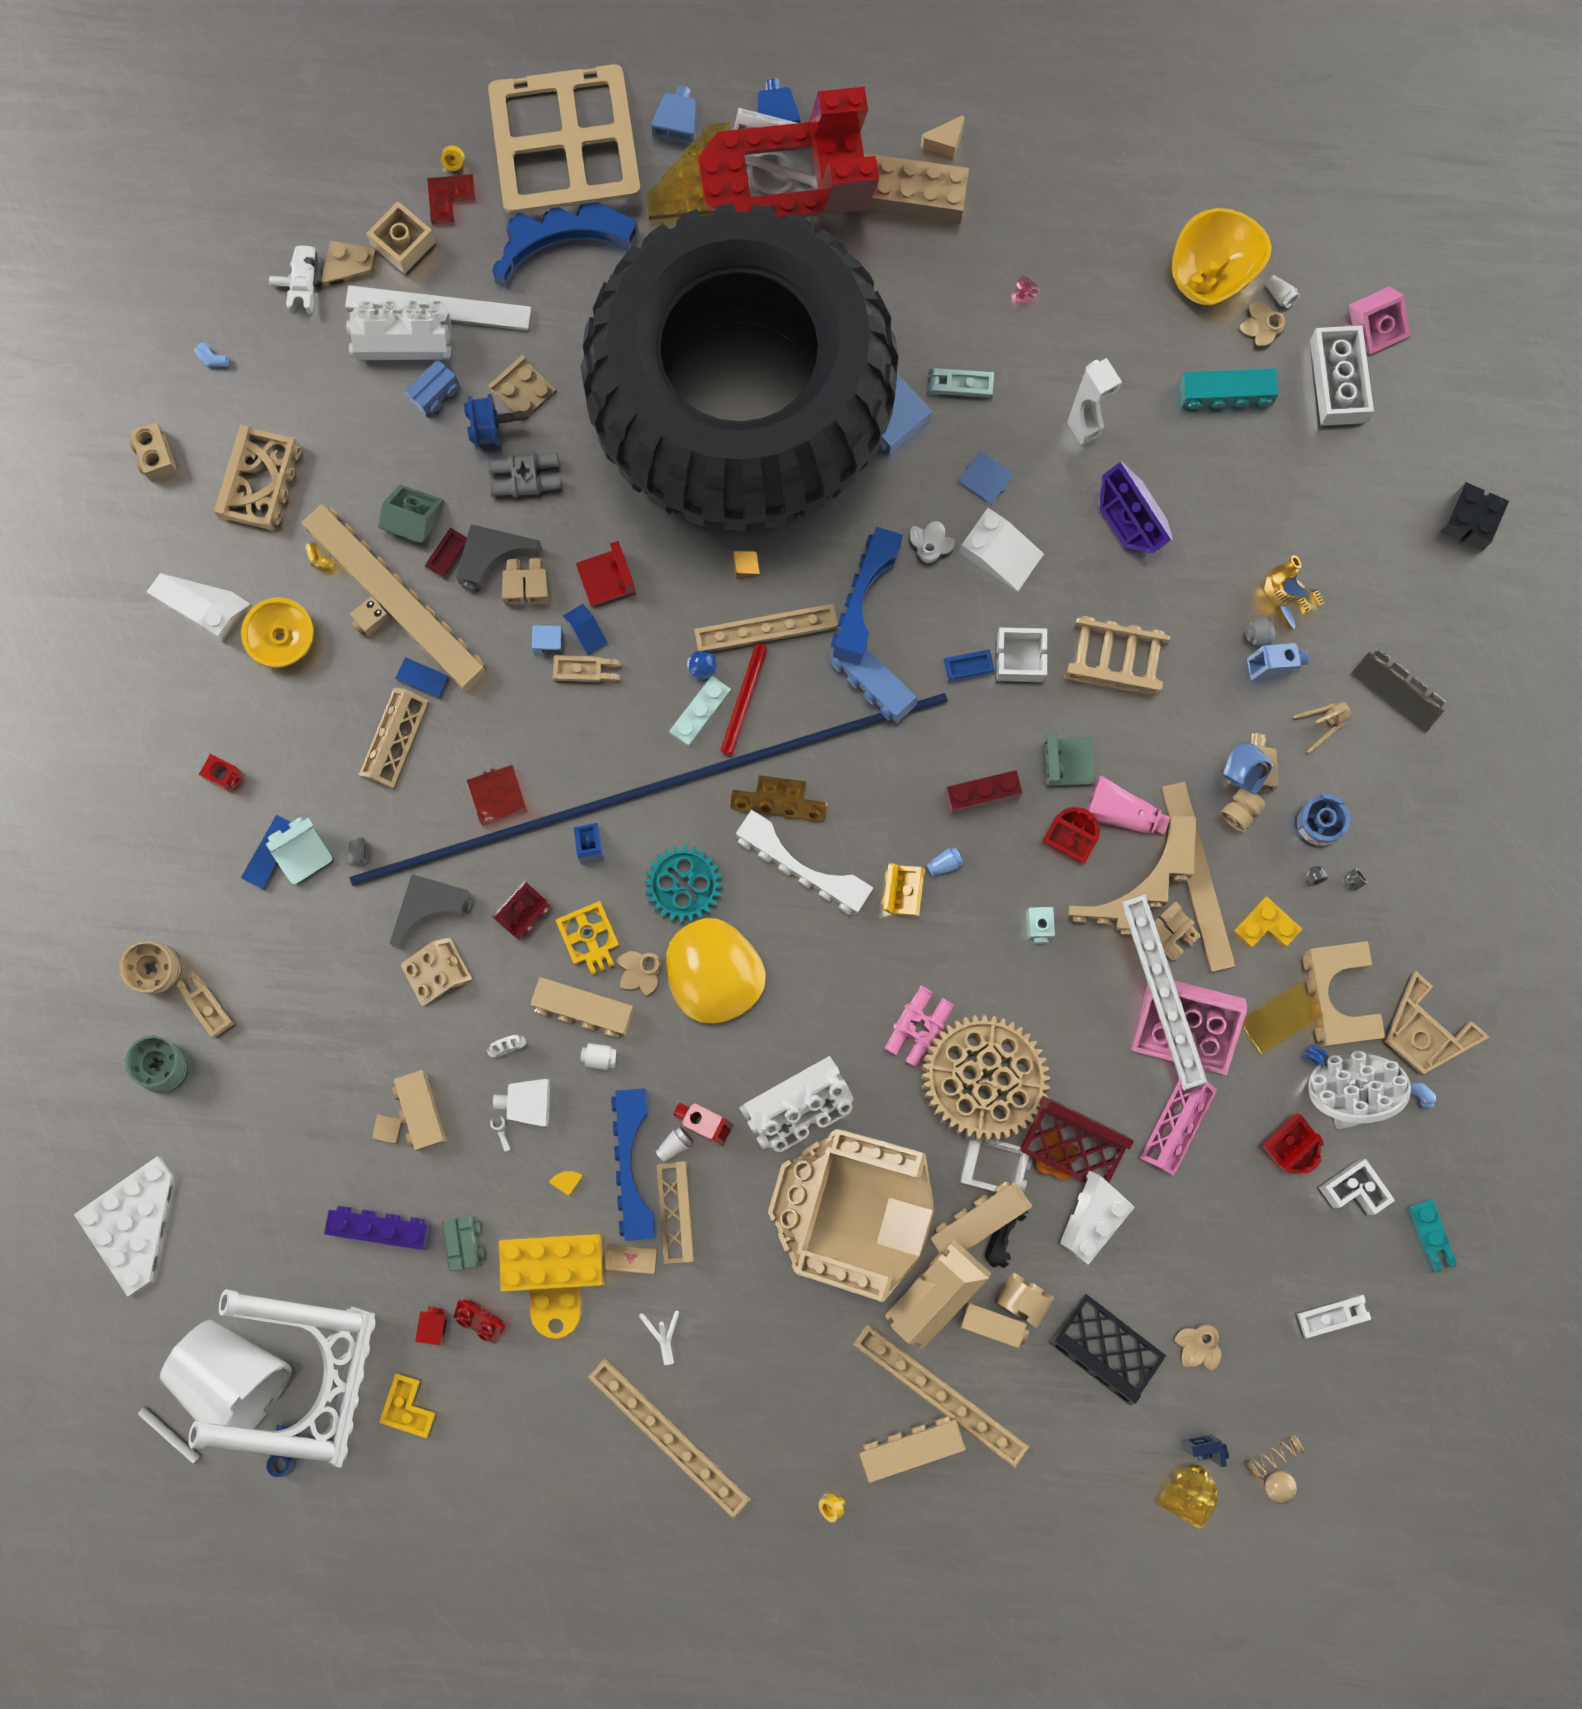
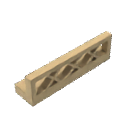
[359,688,428,788]
[657,1161,694,1264]

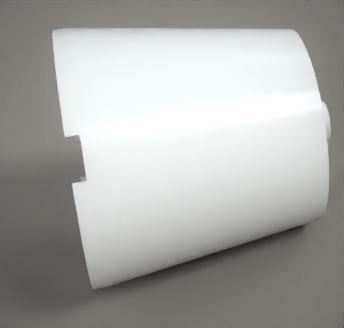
[160,1320,292,1429]

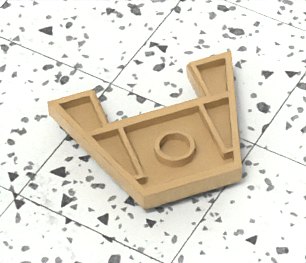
[1384,971,1490,1075]

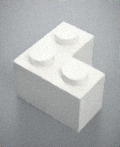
[1319,1159,1395,1215]

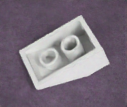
[959,508,1044,592]

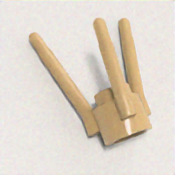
[1293,702,1351,754]

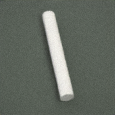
[138,1406,201,1464]

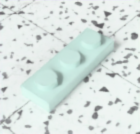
[669,676,731,747]

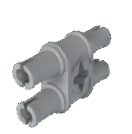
[487,452,562,498]

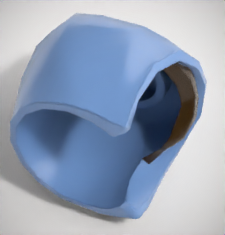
[1223,742,1273,795]

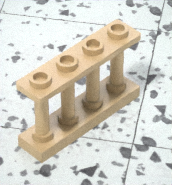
[1065,616,1171,696]

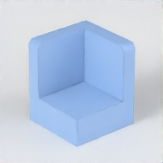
[532,625,563,655]

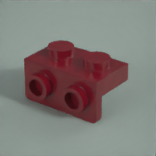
[492,881,550,939]

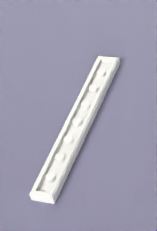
[345,285,532,332]
[1121,894,1208,1090]

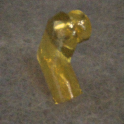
[305,542,334,572]

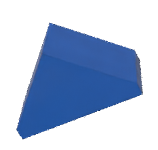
[563,604,608,655]
[574,823,604,864]

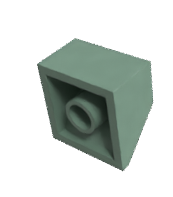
[378,484,443,543]

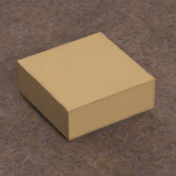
[372,1114,402,1144]

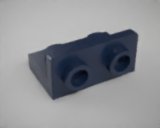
[1182,1434,1229,1467]

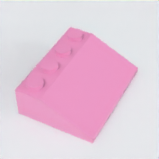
[1131,981,1247,1075]

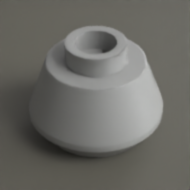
[1246,615,1275,646]

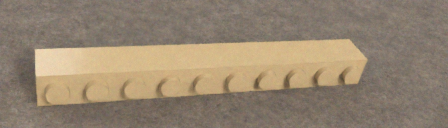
[301,504,486,693]

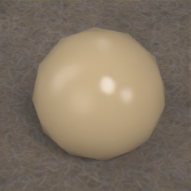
[1265,1471,1297,1504]

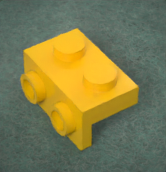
[882,863,925,916]

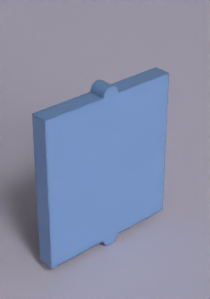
[958,451,1014,505]

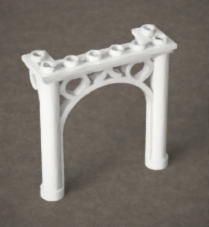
[188,1289,375,1468]

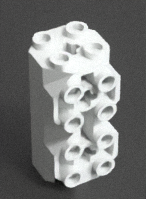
[346,300,452,360]
[739,1056,854,1152]

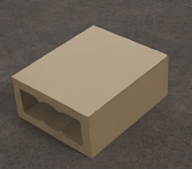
[957,1302,1029,1348]

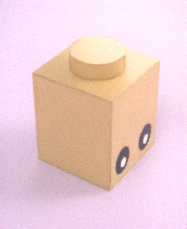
[350,596,391,637]

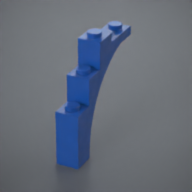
[492,202,638,287]

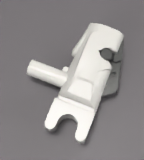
[269,245,321,314]

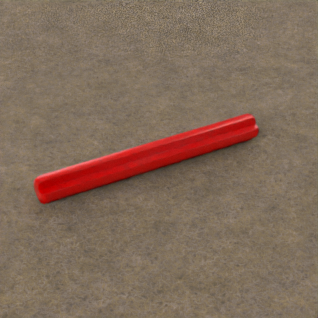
[720,643,767,756]

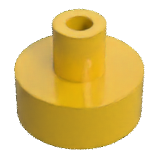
[440,145,465,171]
[819,1494,845,1522]

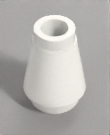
[1265,275,1300,308]
[656,1127,693,1162]

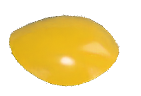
[1172,208,1272,305]
[666,918,766,1024]

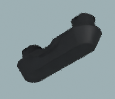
[985,1210,1028,1268]

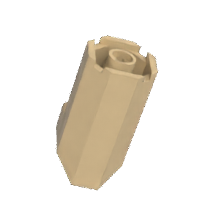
[885,1239,991,1350]

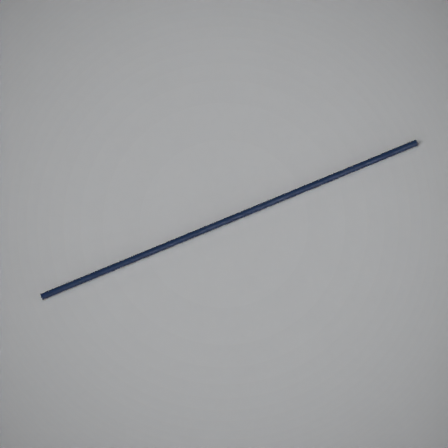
[349,693,948,886]

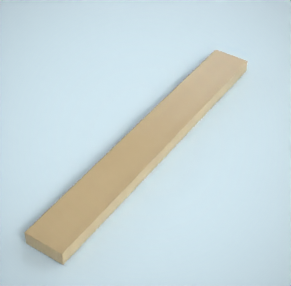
[1161,781,1235,973]
[853,1324,1030,1468]
[587,1359,751,1519]

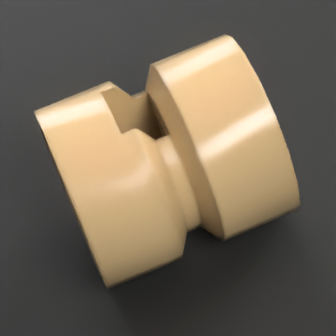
[1220,788,1266,832]

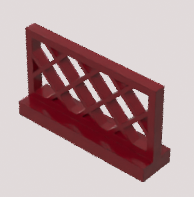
[1019,1095,1134,1183]

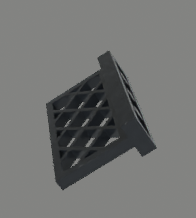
[1049,1294,1167,1406]

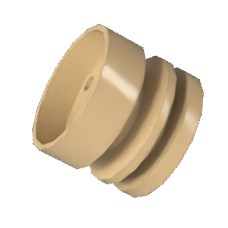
[120,941,181,994]

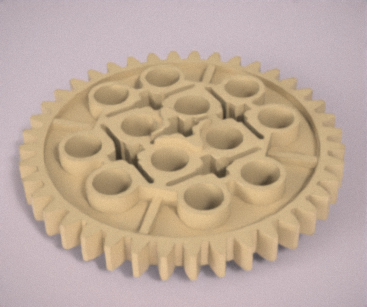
[921,1015,1050,1143]

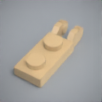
[553,655,621,682]
[176,971,234,1039]

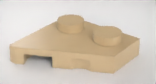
[321,241,377,286]

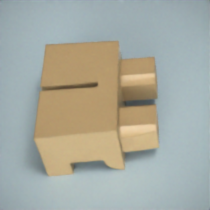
[502,558,550,605]
[1154,901,1201,962]

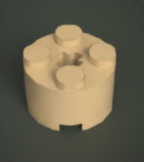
[994,1272,1054,1328]

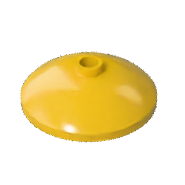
[241,597,314,668]

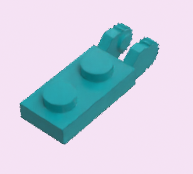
[1408,1199,1457,1273]

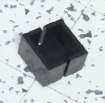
[1440,482,1509,550]

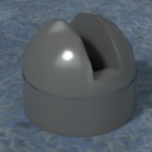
[1307,866,1328,886]
[1346,868,1368,889]

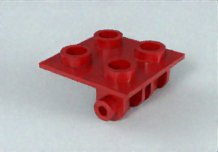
[453,1299,506,1344]

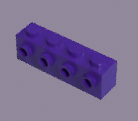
[324,1206,432,1250]

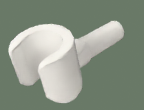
[490,1116,510,1152]

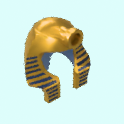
[1264,555,1325,629]

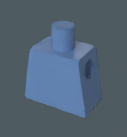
[651,86,697,144]
[1246,643,1309,681]

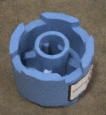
[1296,794,1351,846]

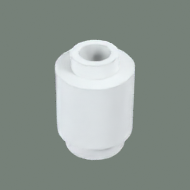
[580,1043,617,1070]

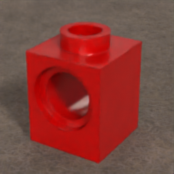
[198,754,241,792]
[415,1307,448,1345]

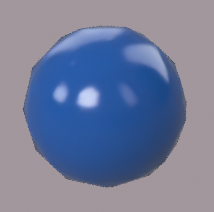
[688,651,717,680]

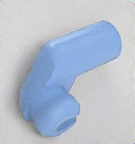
[195,342,228,367]
[1410,1082,1436,1109]

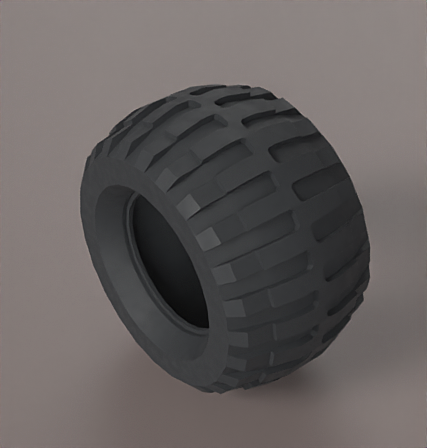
[580,203,899,532]

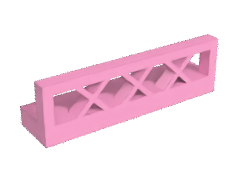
[1140,1079,1218,1176]

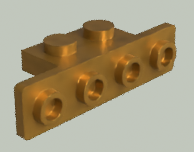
[730,775,827,821]

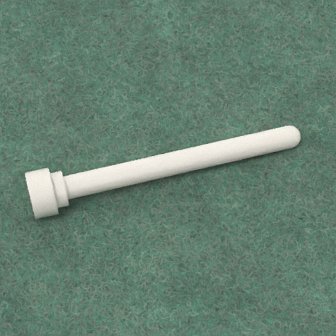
[745,155,818,190]

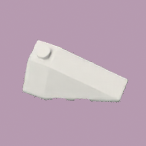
[147,573,252,643]

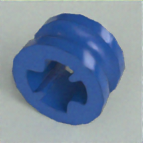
[1304,1044,1329,1066]

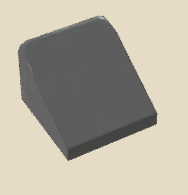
[348,837,368,866]

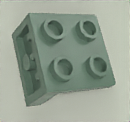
[1044,733,1095,786]

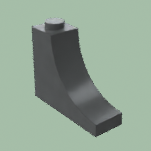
[456,524,542,591]
[389,874,472,949]

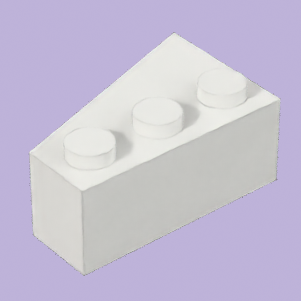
[1060,1171,1135,1265]

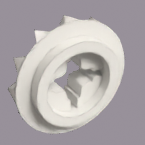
[487,1035,526,1057]

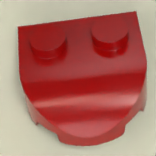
[1042,807,1100,864]
[1262,1112,1324,1174]

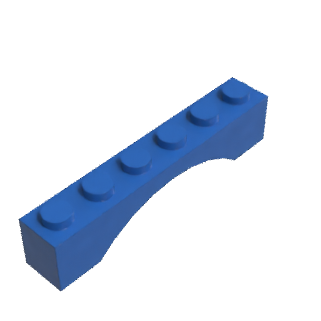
[830,527,903,665]
[611,1088,656,1241]

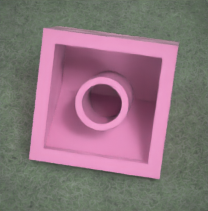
[1349,286,1410,355]

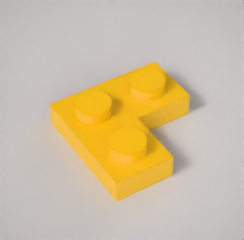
[1233,896,1302,948]
[379,1373,436,1438]

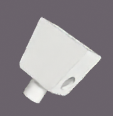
[493,1079,550,1128]

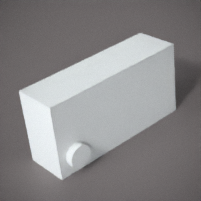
[1310,325,1374,426]

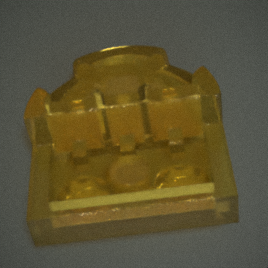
[1157,1465,1218,1530]

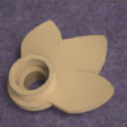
[1239,303,1286,346]
[617,951,662,996]
[1174,1324,1221,1371]

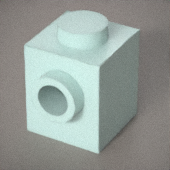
[1026,907,1055,944]

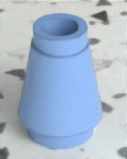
[927,847,964,876]

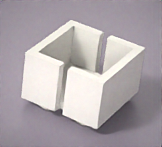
[996,628,1047,682]

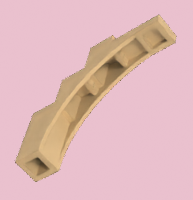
[1068,815,1196,936]

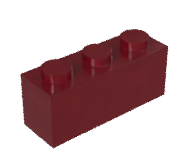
[944,770,1023,815]

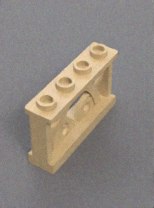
[214,424,301,531]

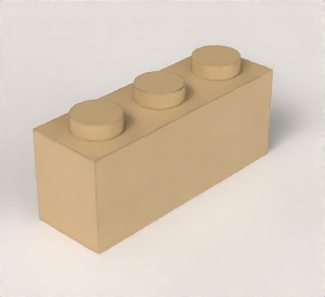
[392,1070,447,1151]

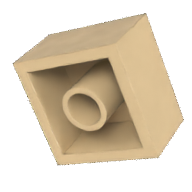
[366,201,436,274]

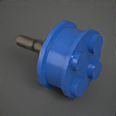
[464,393,529,449]

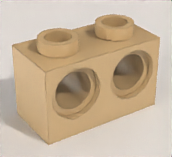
[129,422,177,481]

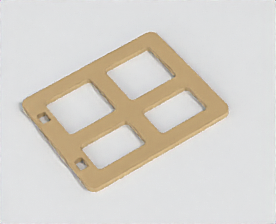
[488,64,641,214]

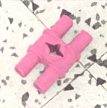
[884,986,954,1068]

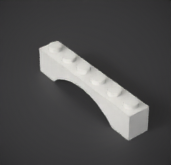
[1067,358,1122,446]
[736,810,873,915]

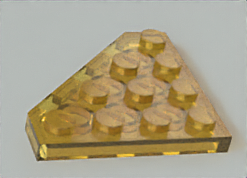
[646,122,731,220]

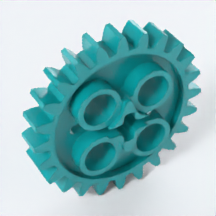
[644,845,723,924]

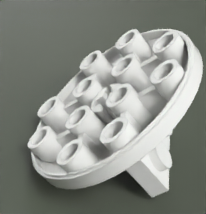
[1309,1051,1411,1130]

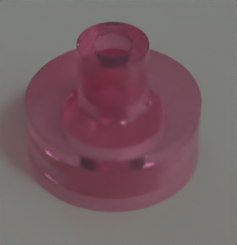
[1016,275,1040,300]

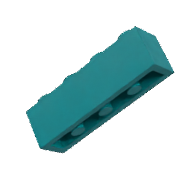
[1180,368,1279,409]

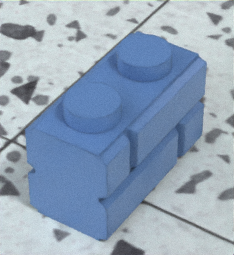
[404,359,460,416]

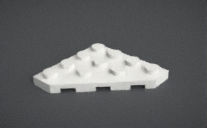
[74,1156,173,1297]

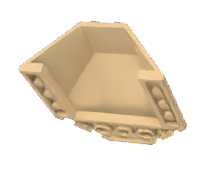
[768,1129,935,1302]

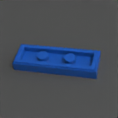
[241,815,291,890]

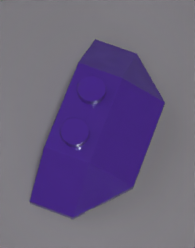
[1099,461,1173,553]

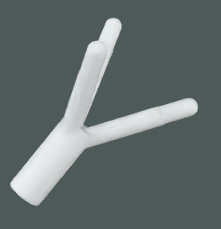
[639,1311,679,1365]

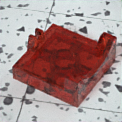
[467,765,528,826]

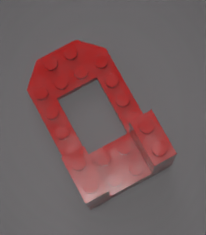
[697,86,879,219]

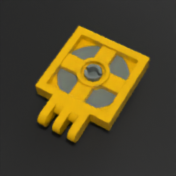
[556,901,619,975]

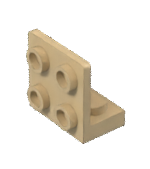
[401,937,472,1006]

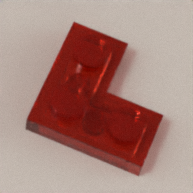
[427,174,476,225]

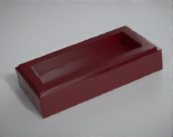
[424,528,467,580]

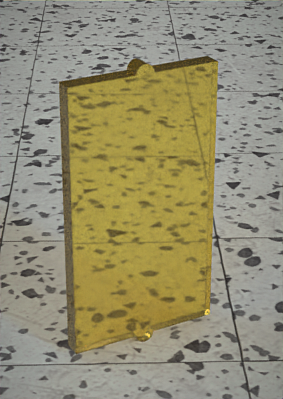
[1243,982,1323,1054]

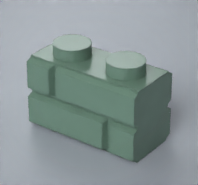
[442,1216,485,1271]

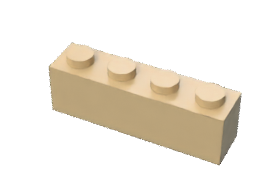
[530,977,634,1038]
[930,1181,1032,1252]
[859,1416,966,1483]

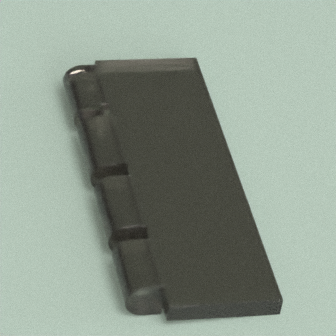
[1351,648,1446,733]

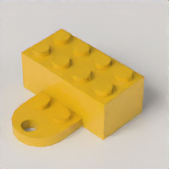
[499,1234,605,1339]

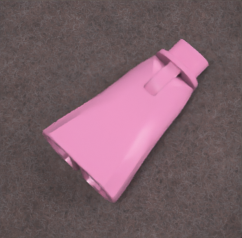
[1086,776,1170,835]

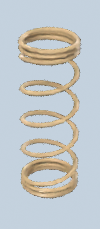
[1247,1435,1304,1480]

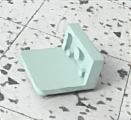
[266,817,332,884]

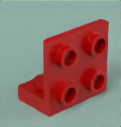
[576,541,636,607]

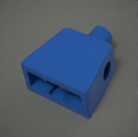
[758,79,801,123]

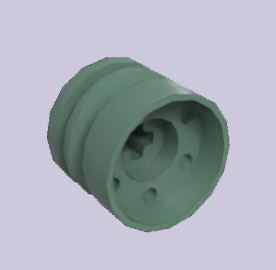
[125,1035,187,1093]

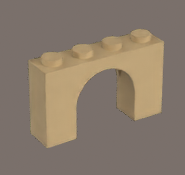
[1303,941,1385,1048]

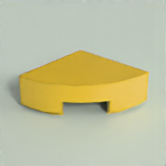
[549,1171,583,1196]

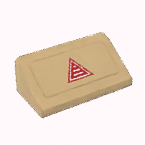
[605,1245,657,1274]

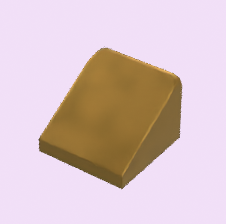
[733,551,760,578]

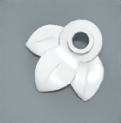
[909,521,955,563]

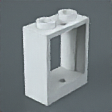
[959,1134,1033,1193]

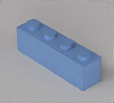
[830,648,917,723]

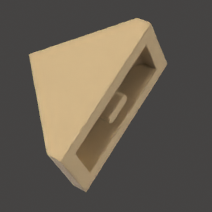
[921,115,965,158]

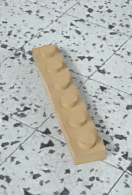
[694,603,838,653]

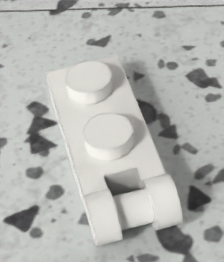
[1297,1294,1371,1338]

